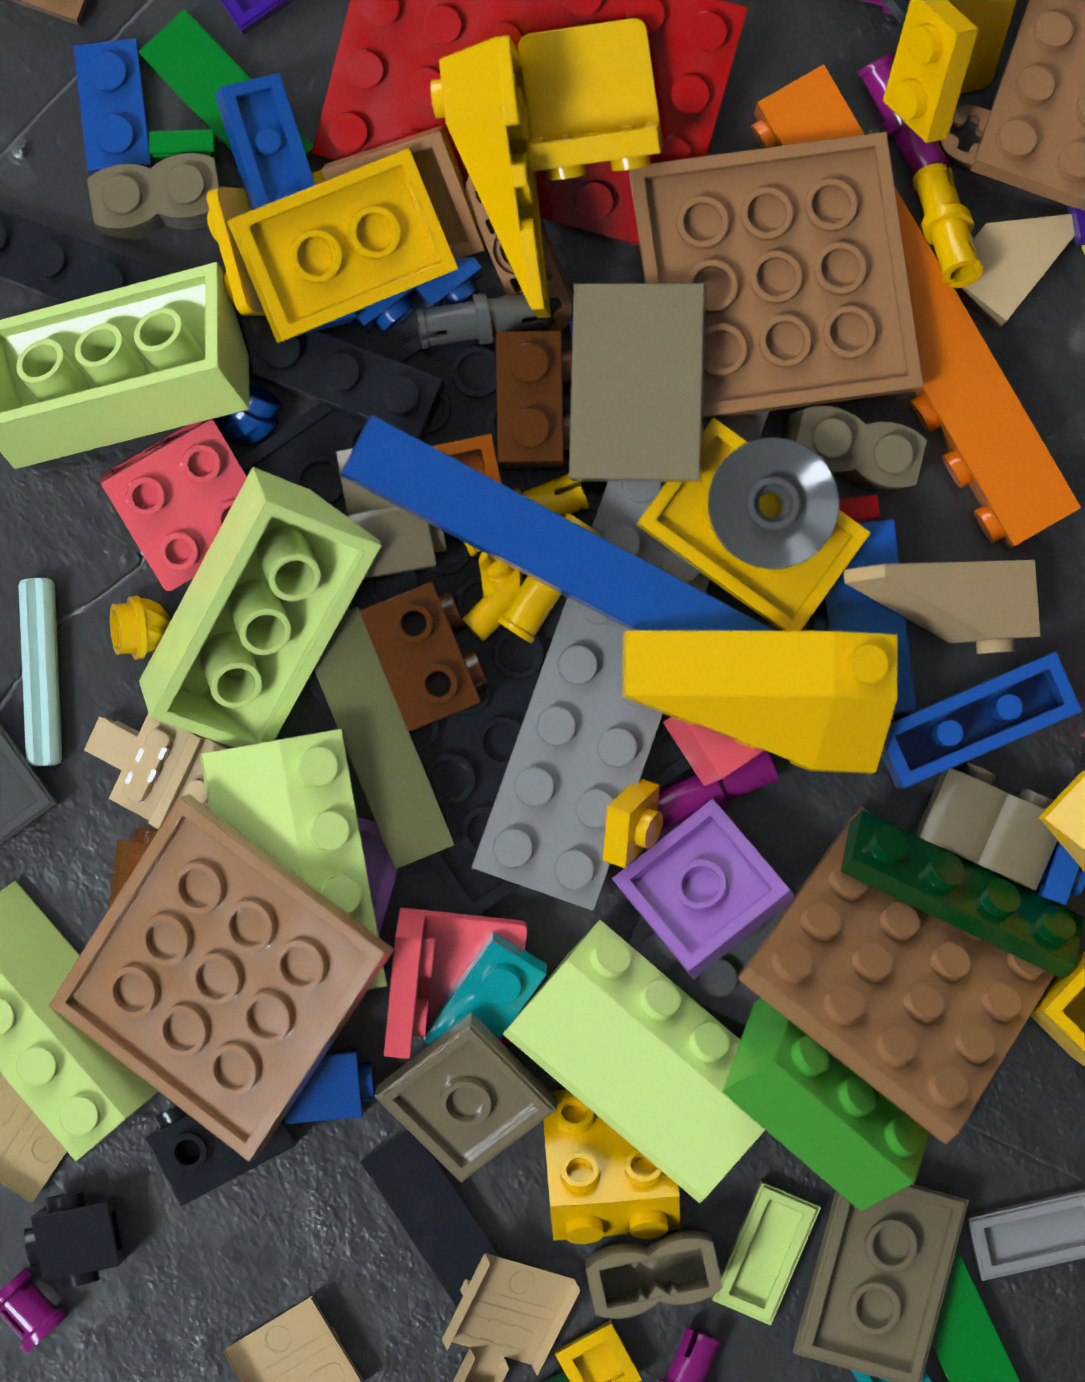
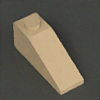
[844,560,1041,654]

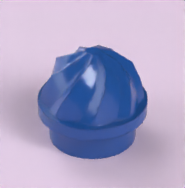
[217,381,281,444]

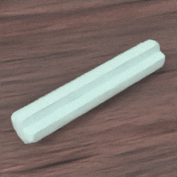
[18,578,62,766]

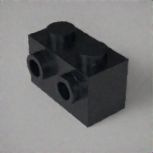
[145,1105,299,1206]

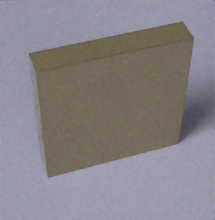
[375,1012,557,1182]

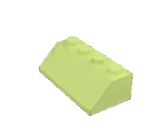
[0,262,249,469]
[139,467,381,748]
[199,729,387,989]
[0,881,159,1161]
[503,920,765,1203]

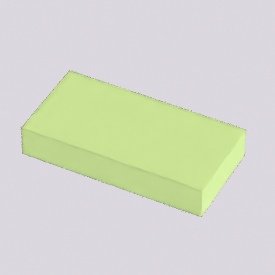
[711,1180,821,1325]

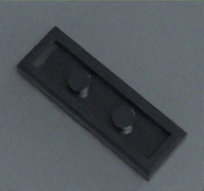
[360,1130,502,1308]

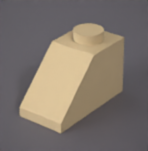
[954,214,1075,329]

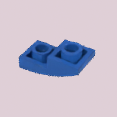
[355,257,483,333]

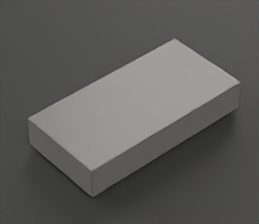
[966,1189,1085,1281]

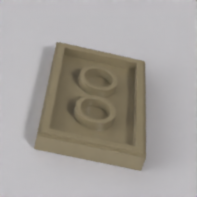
[569,284,706,482]
[792,1184,969,1382]

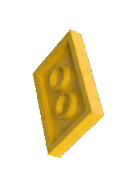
[227,148,458,343]
[636,418,870,631]

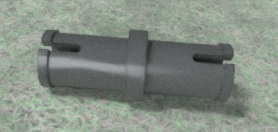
[416,293,549,349]

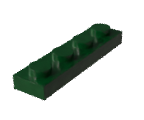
[840,810,1084,979]

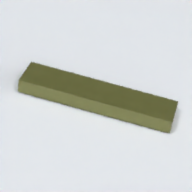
[314,607,455,869]

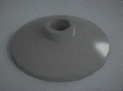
[707,438,839,569]

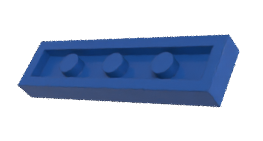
[214,73,357,338]

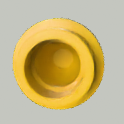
[110,596,171,660]

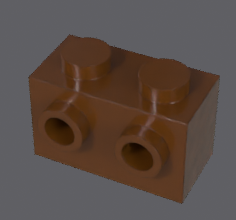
[496,331,572,469]
[360,582,488,733]

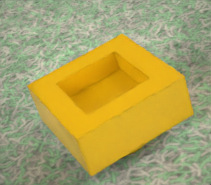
[603,778,663,868]
[555,1320,642,1382]

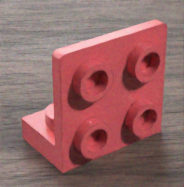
[100,418,247,591]
[384,908,527,1059]

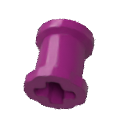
[0,1268,69,1354]

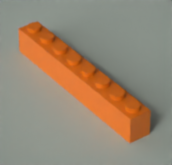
[751,64,1081,550]

